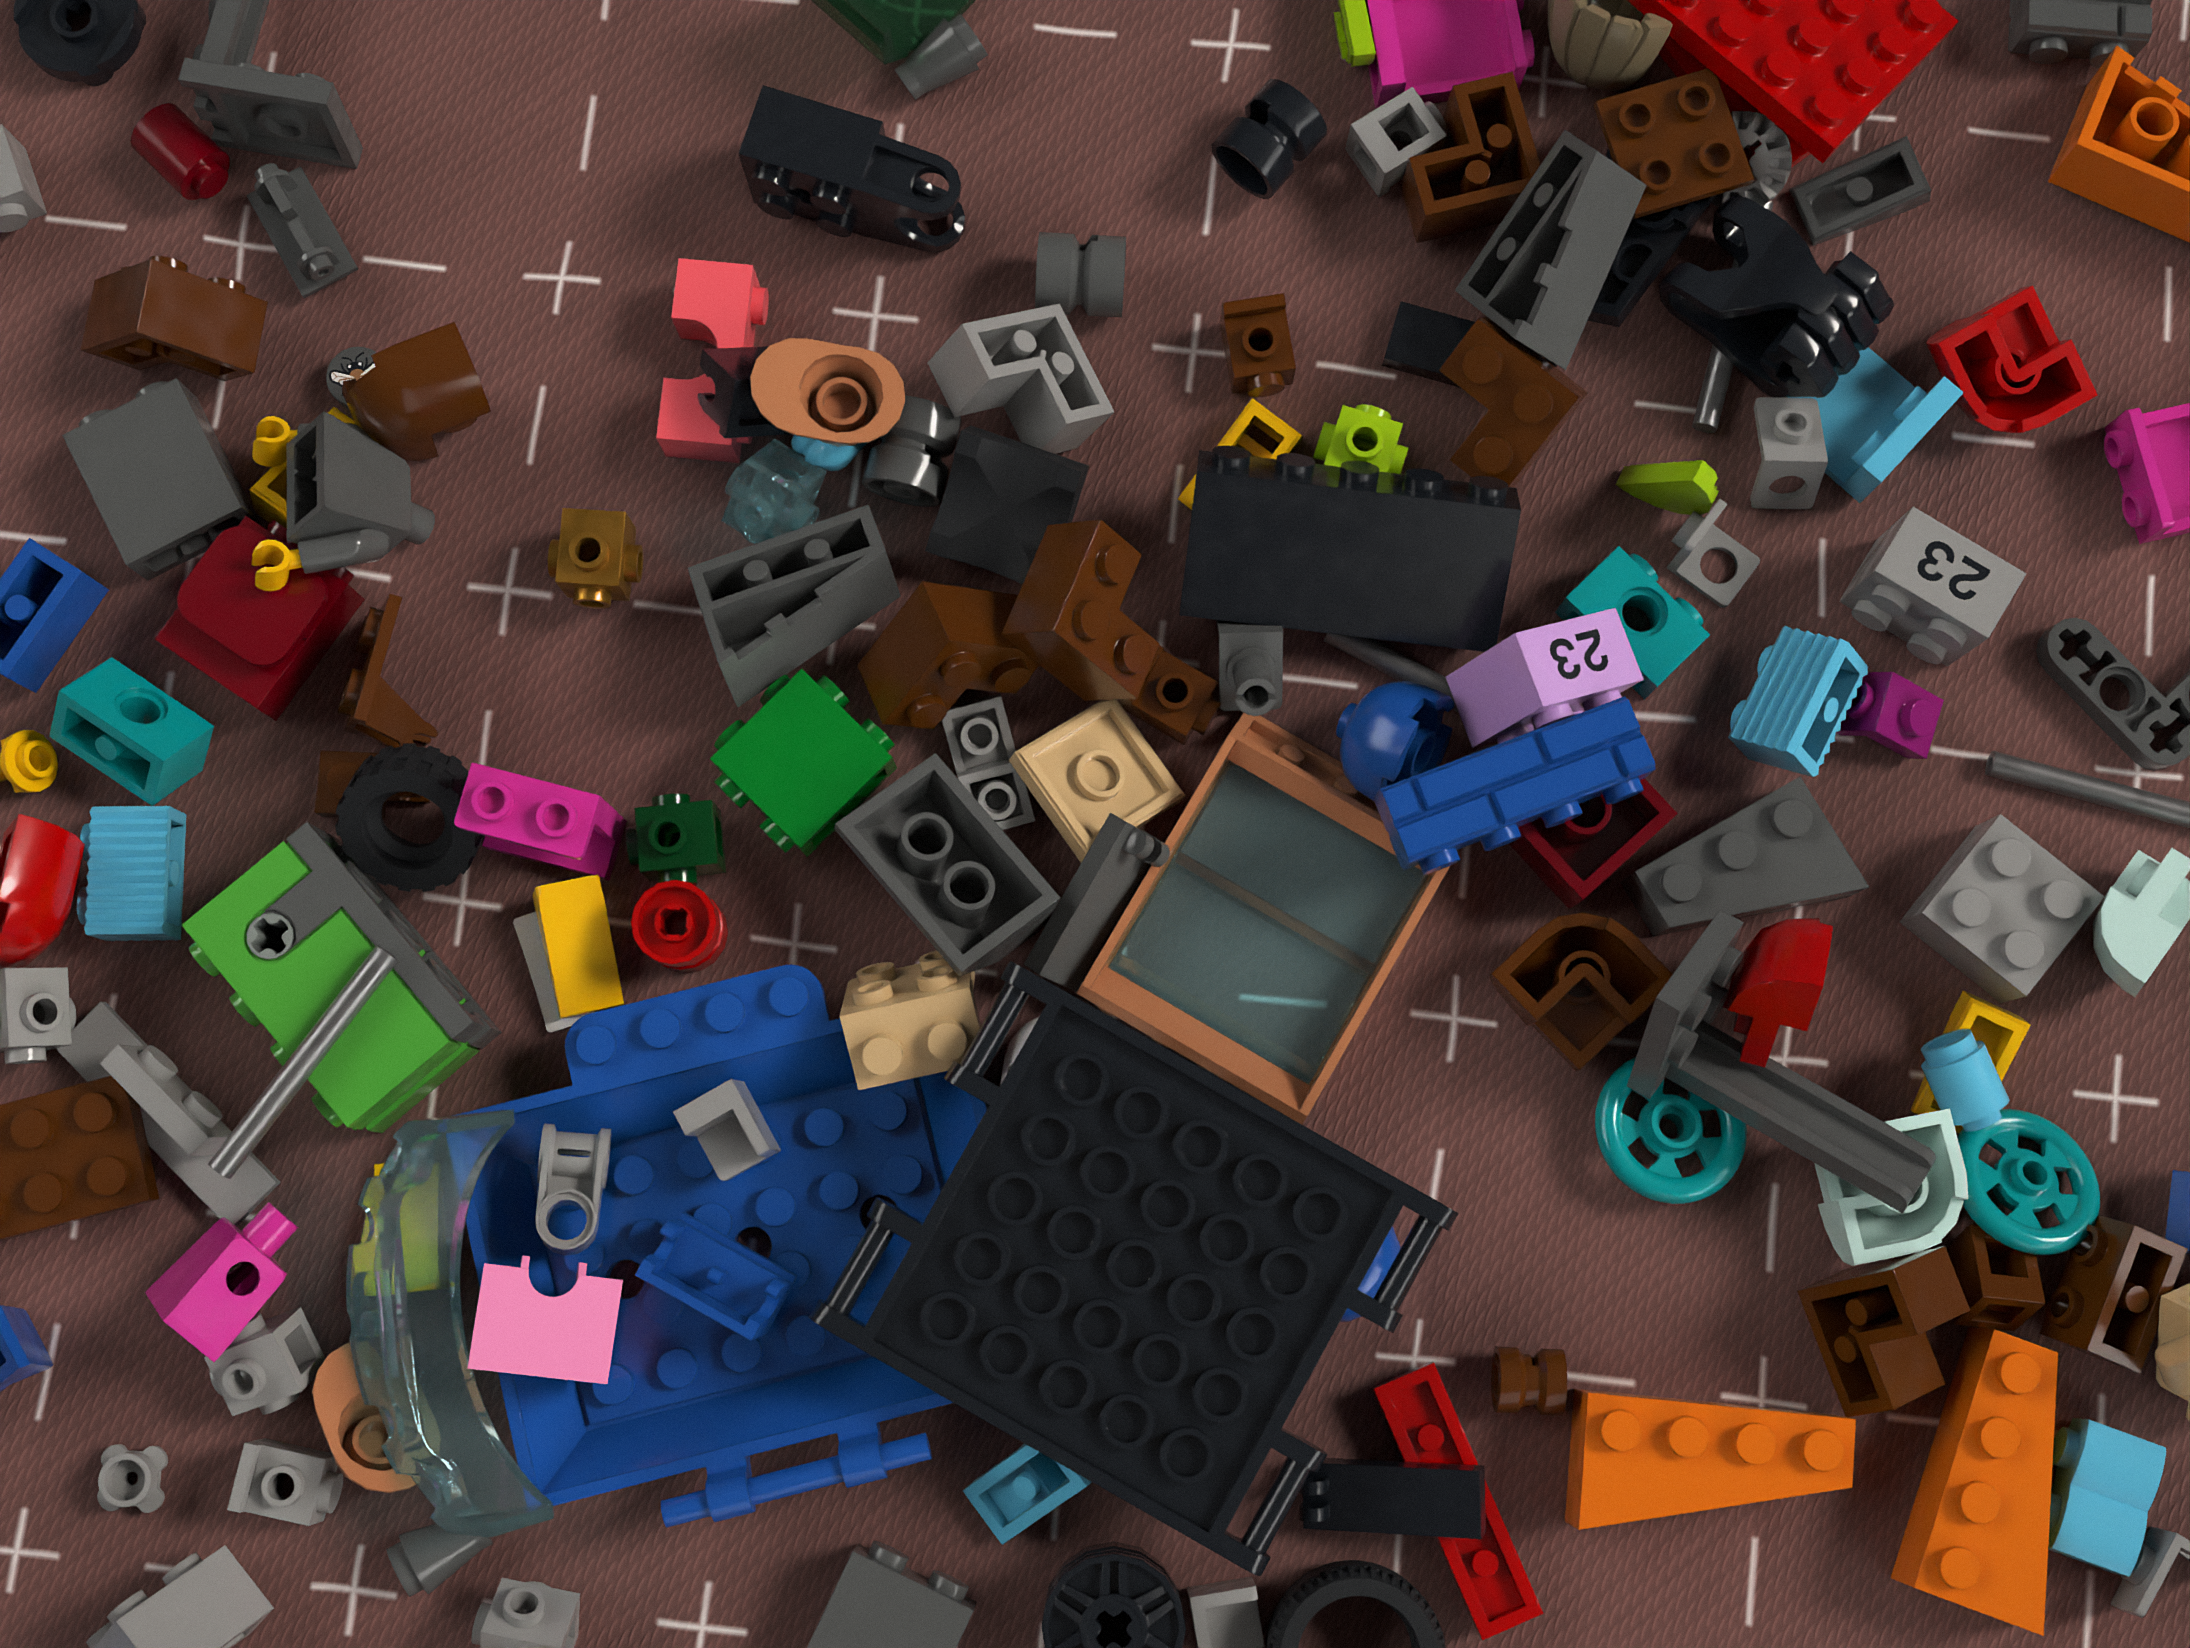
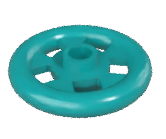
[1595,1057,1747,1204]
[1957,1109,2100,1255]

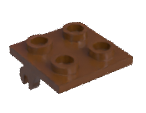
[1594,68,1754,219]
[337,593,438,748]

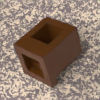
[1220,293,1296,397]
[1120,645,1222,745]
[1947,1223,2046,1331]

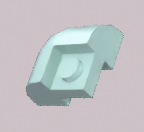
[2093,848,2190,997]
[1814,1108,1968,1266]

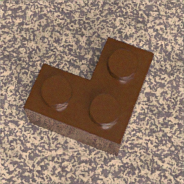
[1401,71,1540,243]
[81,256,268,381]
[1439,317,1588,488]
[1001,519,1160,701]
[857,581,1039,729]
[1797,1246,1970,1417]

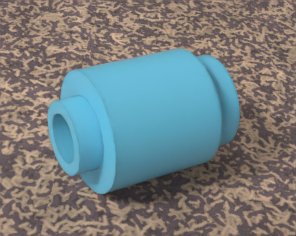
[1921,1029,2009,1132]

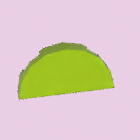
[1334,0,1376,67]
[1615,460,1719,515]

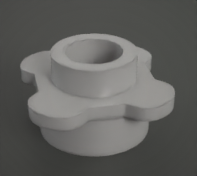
[97,1444,168,1513]

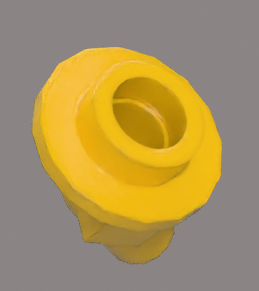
[0,730,58,793]

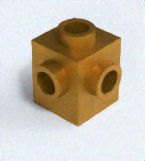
[548,508,643,609]

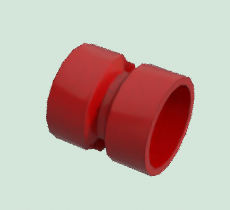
[631,880,728,974]

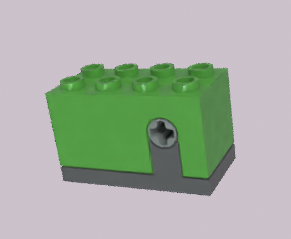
[182,822,502,1133]

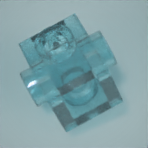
[721,439,827,544]

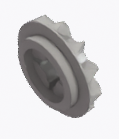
[1711,111,1792,207]

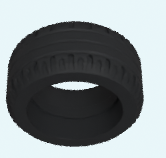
[1266,1560,1446,1648]

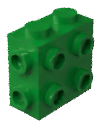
[710,668,897,857]

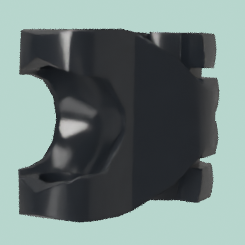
[1658,196,1894,398]

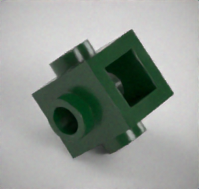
[626,794,726,886]

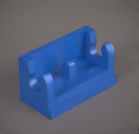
[635,1212,798,1341]

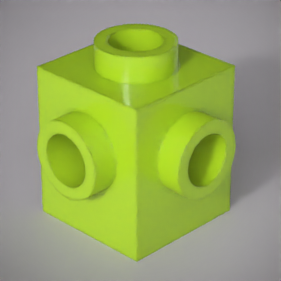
[1313,404,1408,474]

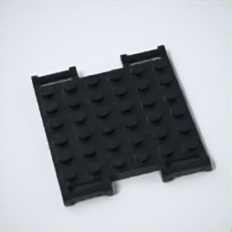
[809,961,1459,1576]

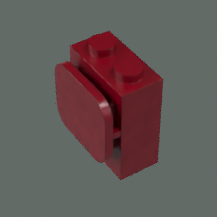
[155,516,365,721]

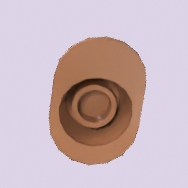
[750,338,905,447]
[312,1340,442,1493]

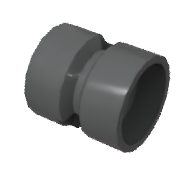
[1035,232,1126,318]
[862,395,962,507]

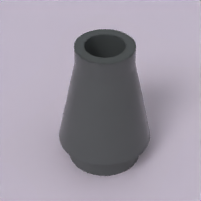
[894,14,988,100]
[386,1508,493,1597]

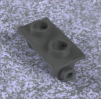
[246,163,358,299]

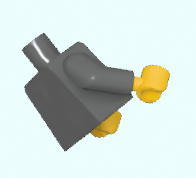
[252,411,435,591]

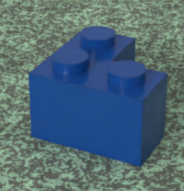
[0,538,109,693]

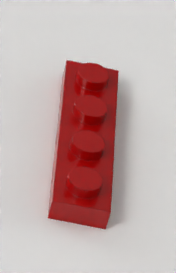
[1371,1362,1544,1640]

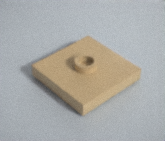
[1009,699,1186,863]

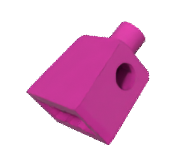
[145,1202,298,1362]

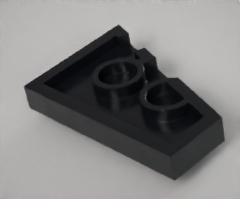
[1588,148,1716,327]

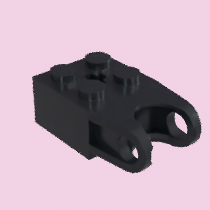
[738,85,965,253]

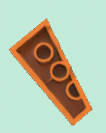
[2048,45,2190,243]
[1890,1327,2058,1636]
[1565,1389,1856,1530]

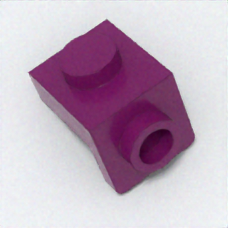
[1836,672,1944,759]

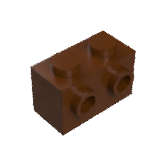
[2039,1215,2188,1373]

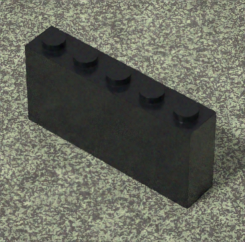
[1179,446,1521,652]

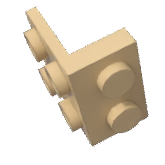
[839,950,981,1090]

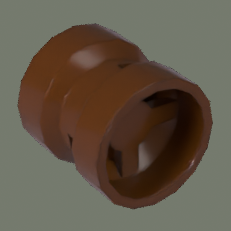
[1491,1346,1567,1416]

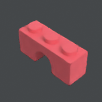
[656,258,769,463]

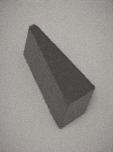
[1789,136,1931,246]

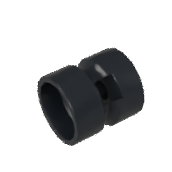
[1211,79,1327,199]

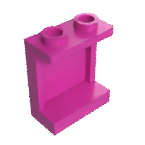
[1365,0,1535,109]
[2104,403,2190,544]
[454,762,627,881]

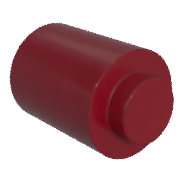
[130,103,230,200]

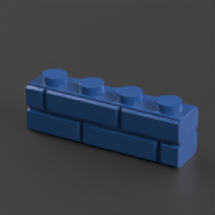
[1374,696,1656,875]

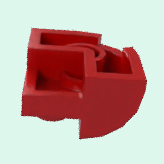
[1926,285,2098,433]
[0,814,85,969]
[1723,918,1833,1068]

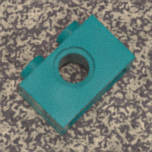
[1555,546,1710,700]
[49,657,214,806]

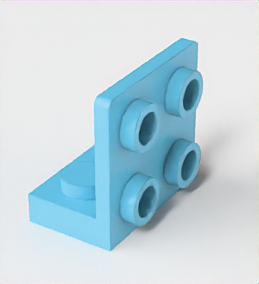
[1788,347,1964,503]

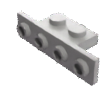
[57,1001,281,1226]

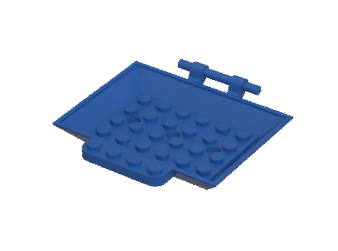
[444,964,987,1528]

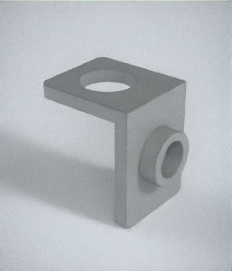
[1750,397,1828,509]
[1666,499,1760,608]
[2111,1526,2190,1618]

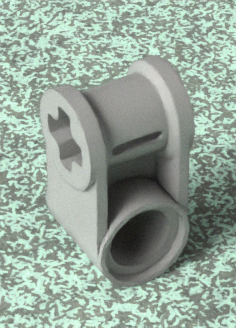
[535,1123,612,1256]

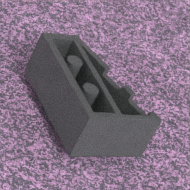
[1455,130,1647,370]
[687,505,901,708]
[1620,776,1869,937]

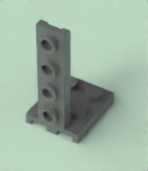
[178,0,363,169]
[1627,910,1936,1213]

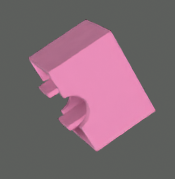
[467,1255,623,1384]

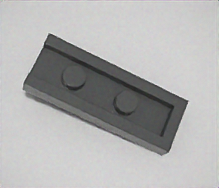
[1024,813,1170,992]

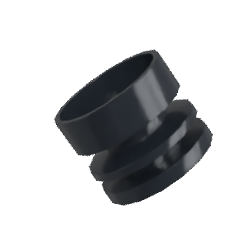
[1042,1541,1186,1648]

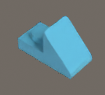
[963,1443,1091,1545]

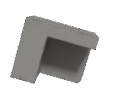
[673,1079,781,1181]
[1187,1576,1265,1648]

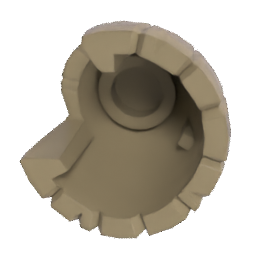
[1548,0,1673,91]

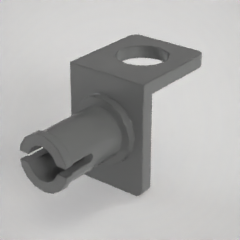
[1216,620,1283,716]

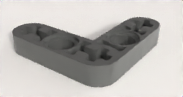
[2036,618,2190,771]

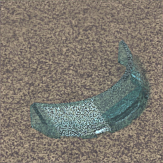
[346,1109,554,1537]

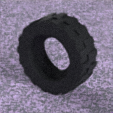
[335,743,485,892]

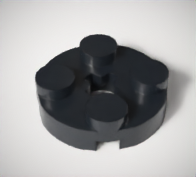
[14,0,146,86]

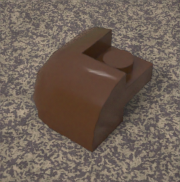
[342,322,491,461]
[1490,912,1673,1071]

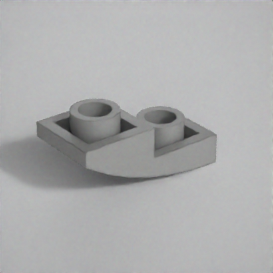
[942,693,1035,830]

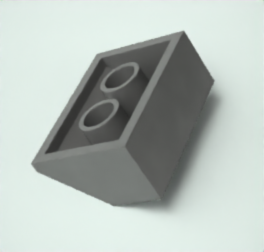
[834,753,1060,977]

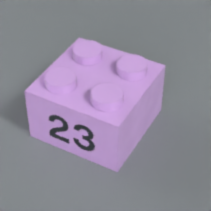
[1446,608,1644,748]

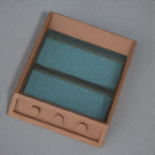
[1077,713,1459,1124]

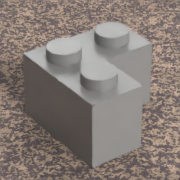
[927,303,1114,454]
[86,1545,274,1648]

